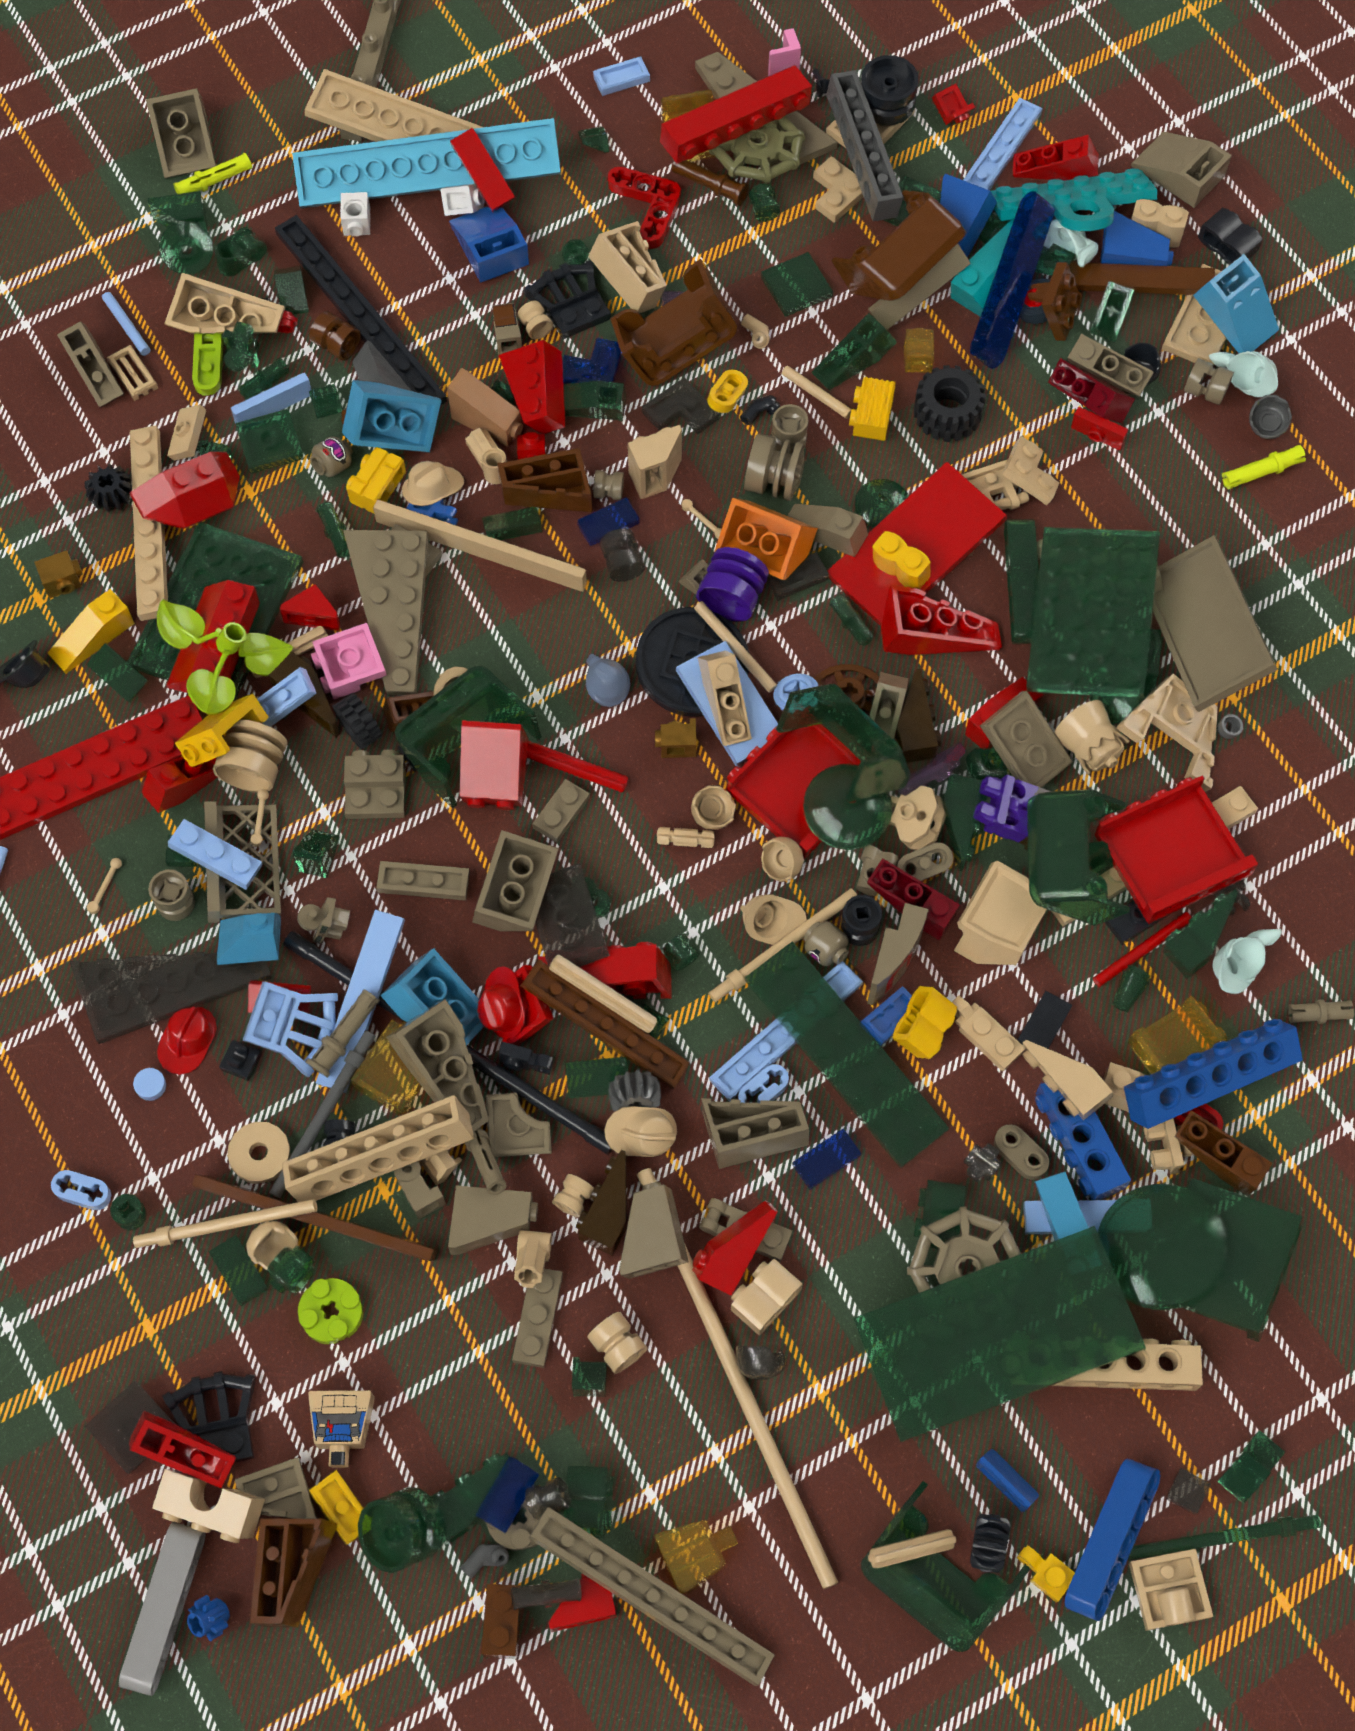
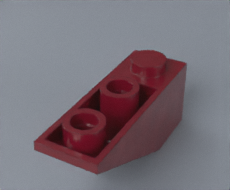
[1047,358,1135,424]
[867,858,960,941]

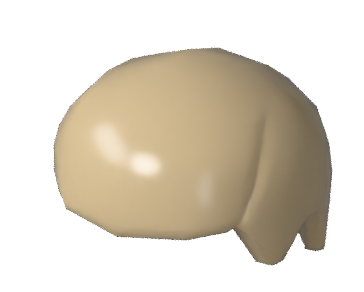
[691,786,736,830]
[761,837,804,882]
[246,1221,298,1270]

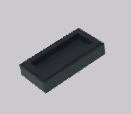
[1017,991,1073,1049]

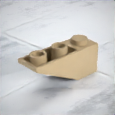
[698,651,752,746]
[1022,1040,1113,1120]

